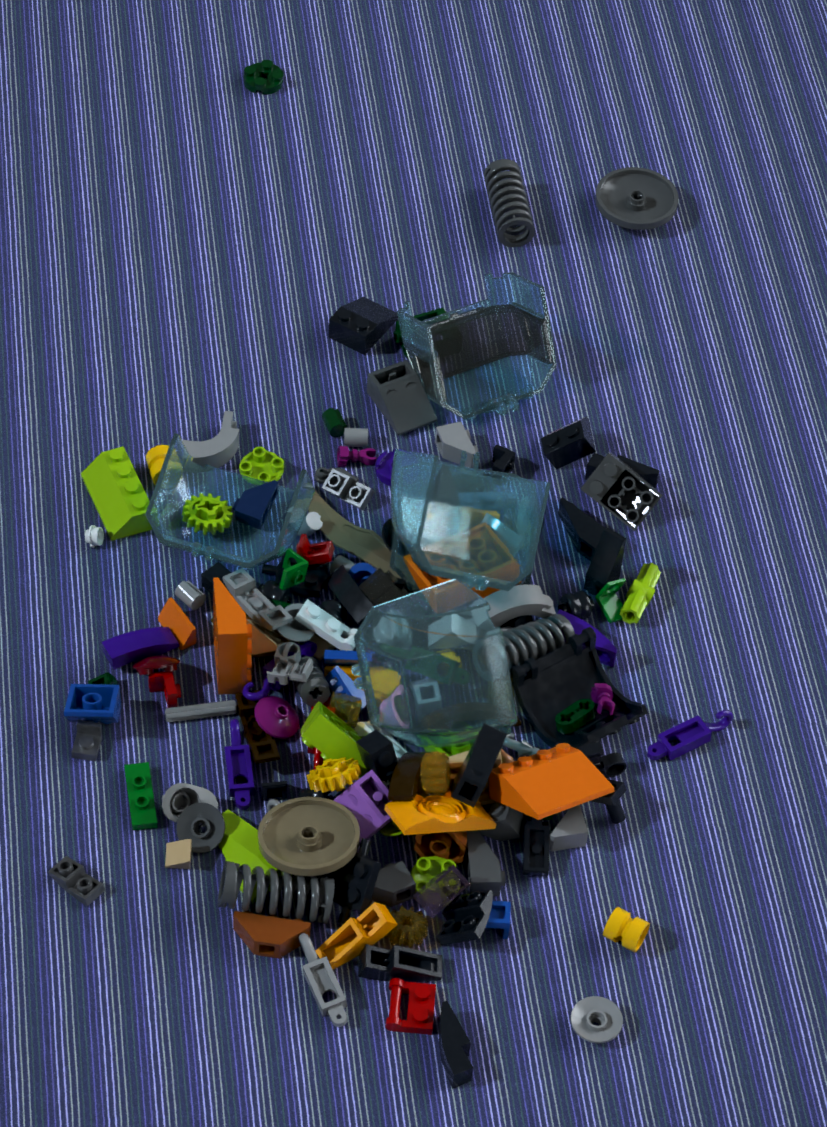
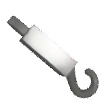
[298,933,347,1027]

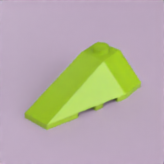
[218,809,292,903]

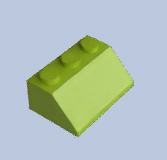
[300,701,367,779]

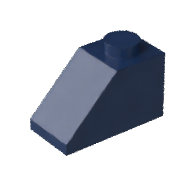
[233,480,279,530]

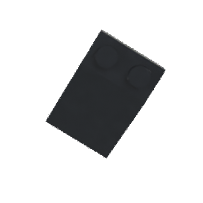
[328,297,400,355]

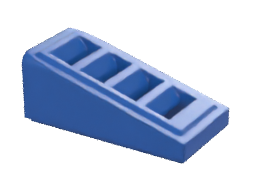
[325,665,371,718]

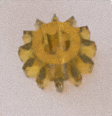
[420,752,451,795]
[386,906,428,948]

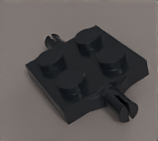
[262,551,329,598]
[333,838,381,924]

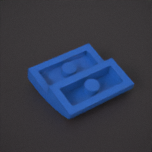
[324,650,373,666]

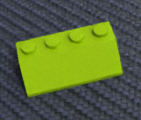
[81,446,155,541]

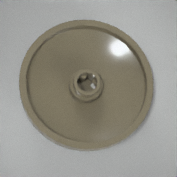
[258,797,360,876]

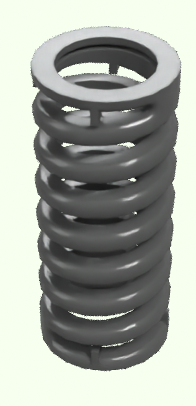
[484,159,535,247]
[472,614,575,680]
[218,861,335,924]

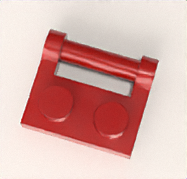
[385,978,436,1035]

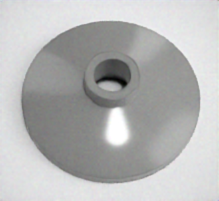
[570,996,623,1043]

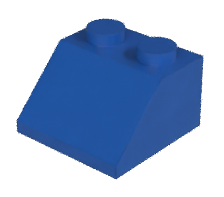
[64,684,121,724]

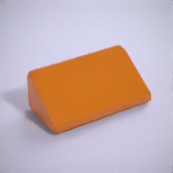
[158,597,196,650]

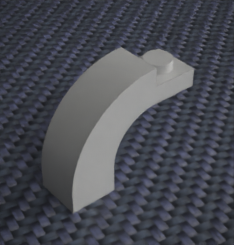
[179,411,239,473]
[470,585,556,632]

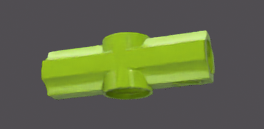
[620,563,661,624]

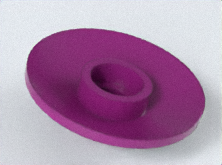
[254,696,299,739]

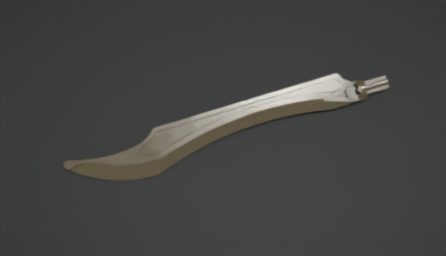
[302,482,514,683]

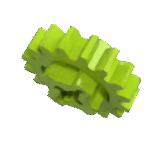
[182,493,233,535]

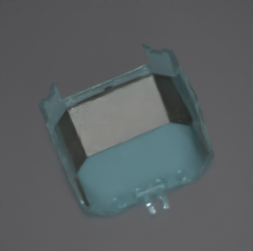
[397,272,557,420]

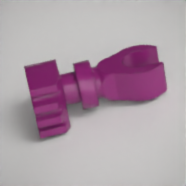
[337,446,377,467]
[590,683,615,715]

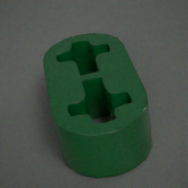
[555,699,596,734]

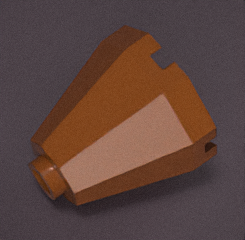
[414,831,467,865]

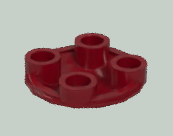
[132,655,180,675]

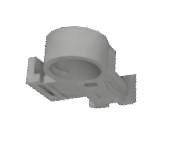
[267,642,313,685]

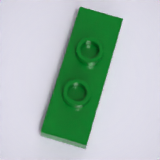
[124,762,158,830]

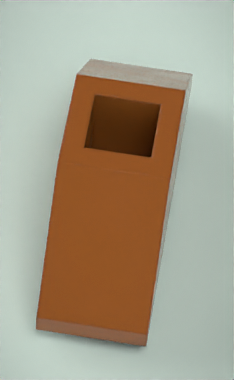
[233,911,311,959]

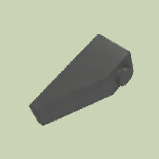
[465,830,506,896]

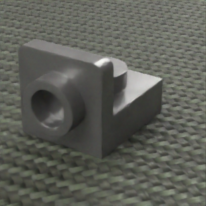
[71,720,102,761]

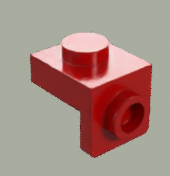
[296,534,335,565]
[148,671,181,708]

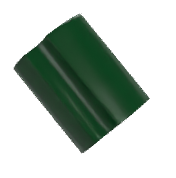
[322,408,348,437]

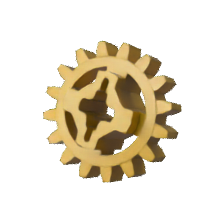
[306,757,362,793]

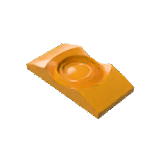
[384,791,496,835]

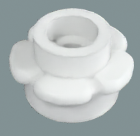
[85,525,104,548]

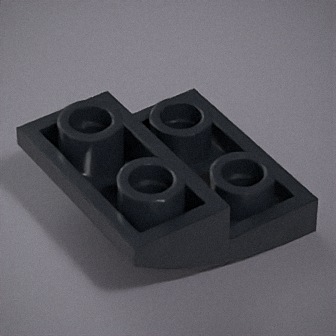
[436,889,493,946]

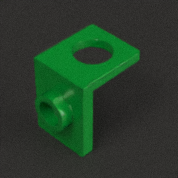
[279,548,309,590]
[595,578,626,623]

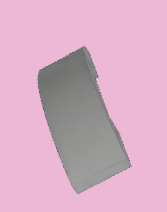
[222,568,293,630]

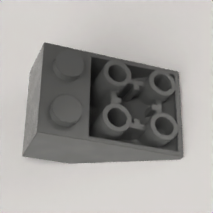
[367,360,437,436]
[581,451,663,531]

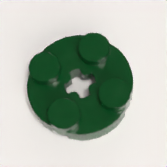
[244,60,283,95]

